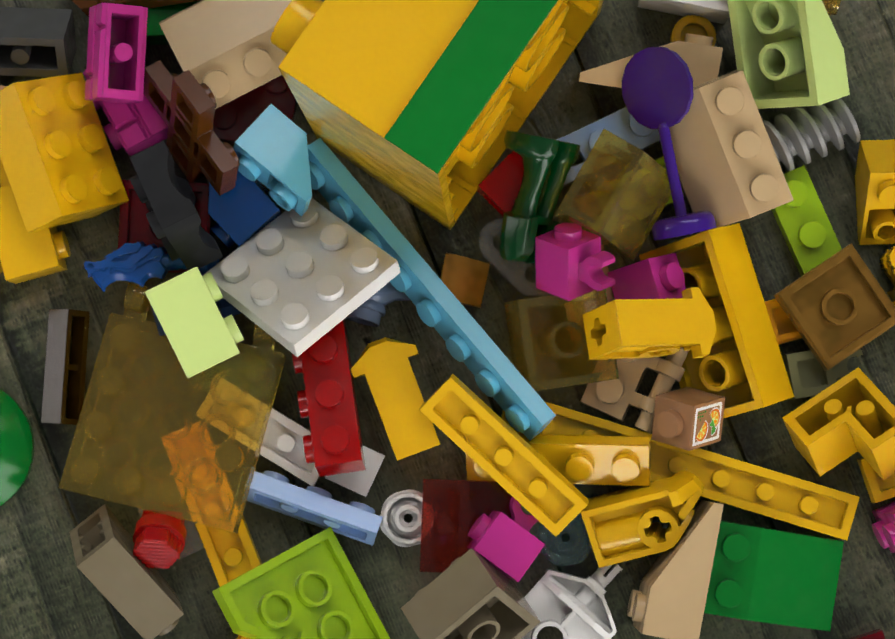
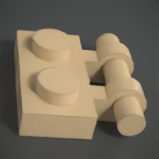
[580,347,689,434]

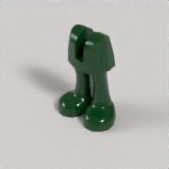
[499,130,580,264]

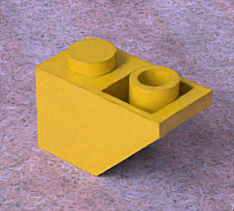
[855,139,895,245]

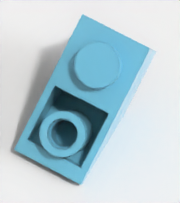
[233,104,312,217]

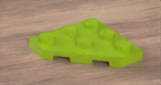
[212,527,390,639]

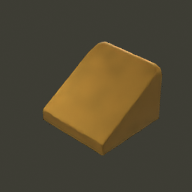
[440,252,490,308]

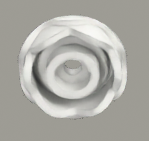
[380,489,437,547]

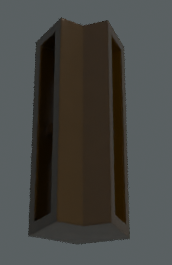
[41,309,90,425]

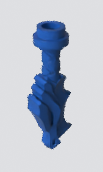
[84,242,219,292]

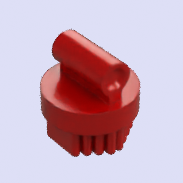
[133,510,187,569]

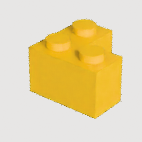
[782,367,895,481]

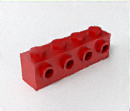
[292,319,366,477]

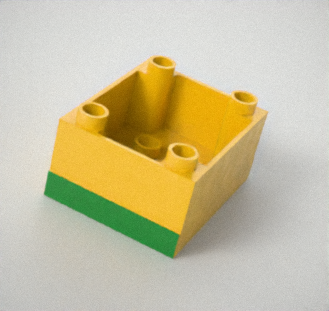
[271,0,603,230]

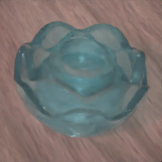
[537,513,592,566]

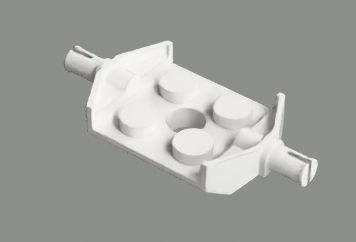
[521,564,623,639]

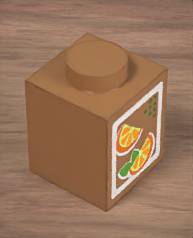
[651,387,725,451]

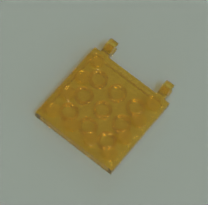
[58,283,286,534]

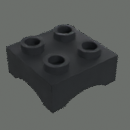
[130,140,223,270]

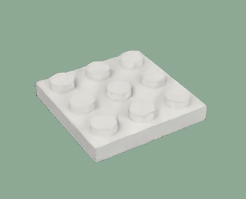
[205,198,401,357]

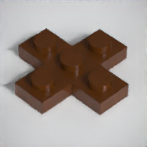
[143,60,240,196]

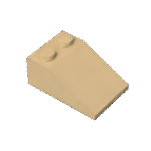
[627,500,724,639]

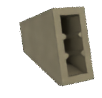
[69,504,184,639]

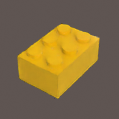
[0,72,129,233]

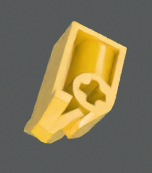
[582,287,717,360]
[350,337,440,461]
[580,470,704,568]

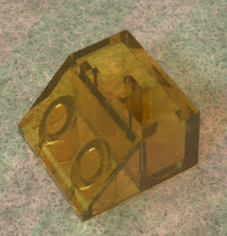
[554,129,671,261]

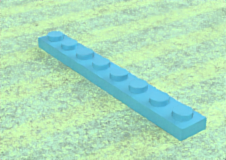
[308,138,556,441]

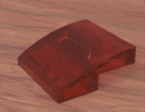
[419,479,512,573]

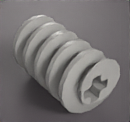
[763,98,861,172]

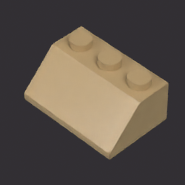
[159,0,292,109]
[670,70,794,232]

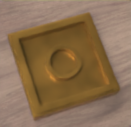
[773,243,895,371]

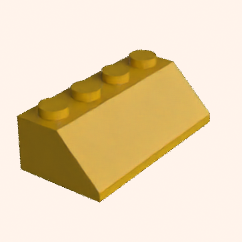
[639,223,795,419]

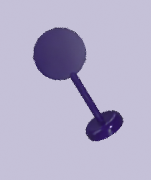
[622,47,716,240]

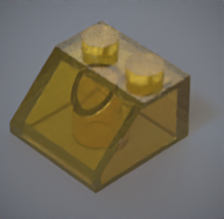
[504,289,619,391]

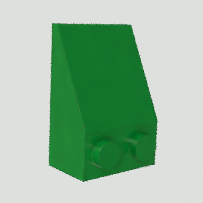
[704,520,844,632]

